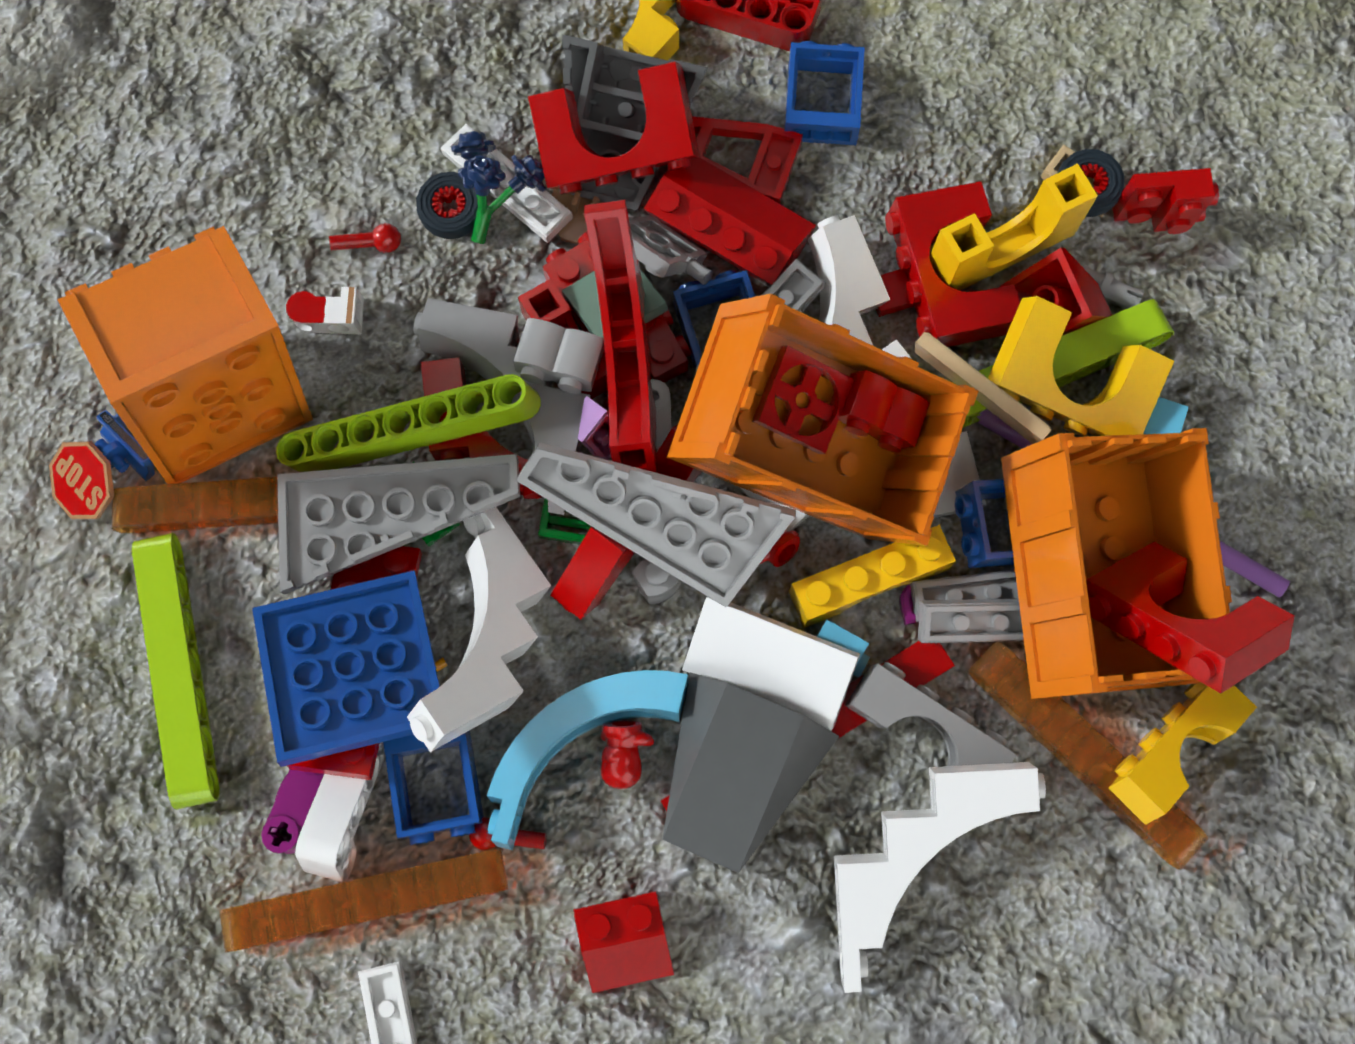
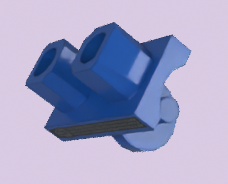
[95,410,155,481]

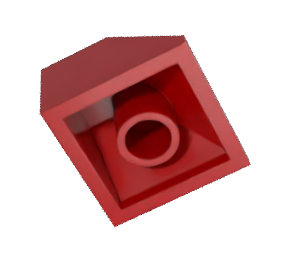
[1000,247,1112,336]

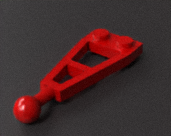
[692,116,803,204]

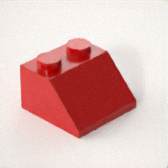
[573,891,674,993]

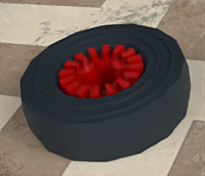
[1058,149,1124,217]
[416,172,478,239]

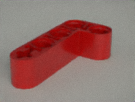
[676,0,822,51]

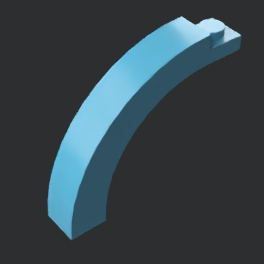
[486,670,688,850]

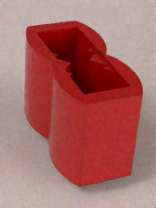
[839,370,930,453]

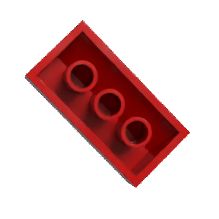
[644,158,817,287]

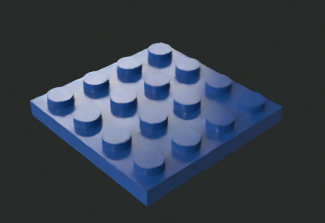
[252,570,440,767]

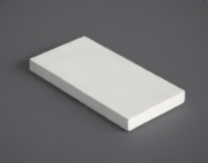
[682,596,860,731]

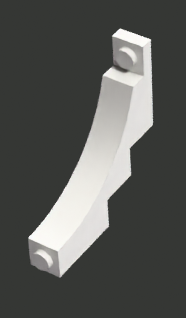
[808,215,890,345]
[407,507,551,752]
[834,762,1046,993]

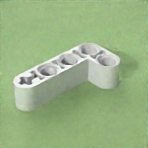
[295,742,385,883]

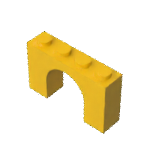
[930,164,1098,291]
[988,296,1174,436]

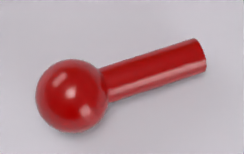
[329,223,401,253]
[469,817,547,850]

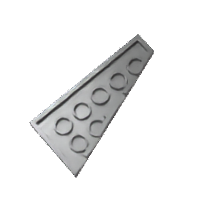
[516,442,796,607]
[277,454,521,595]

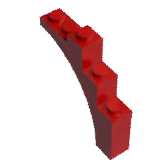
[584,200,657,473]

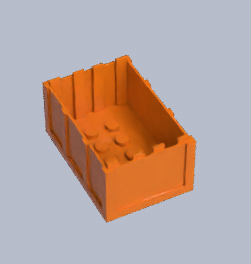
[57,226,313,488]
[667,294,979,546]
[1001,428,1232,699]

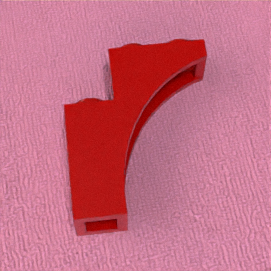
[421,357,542,499]

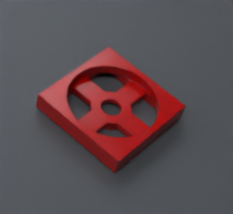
[752,345,854,454]

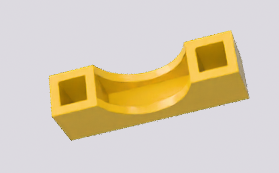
[789,524,956,628]
[1108,683,1257,825]

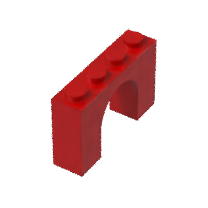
[528,61,700,195]
[885,181,1020,347]
[1086,542,1295,694]

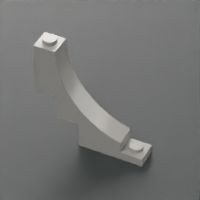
[414,298,591,515]

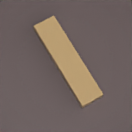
[915,332,1051,444]

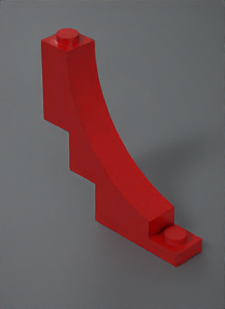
[550,424,702,620]

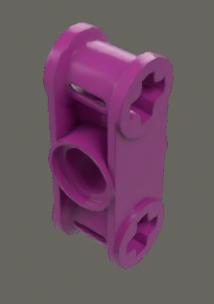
[261,769,324,854]

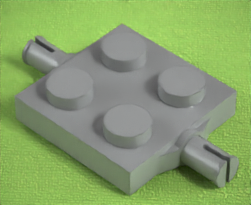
[628,214,713,285]

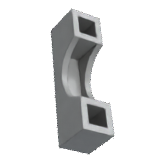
[845,662,1017,766]

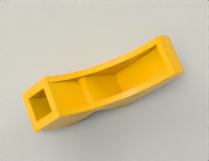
[623,0,679,61]

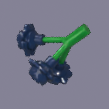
[451,131,546,244]

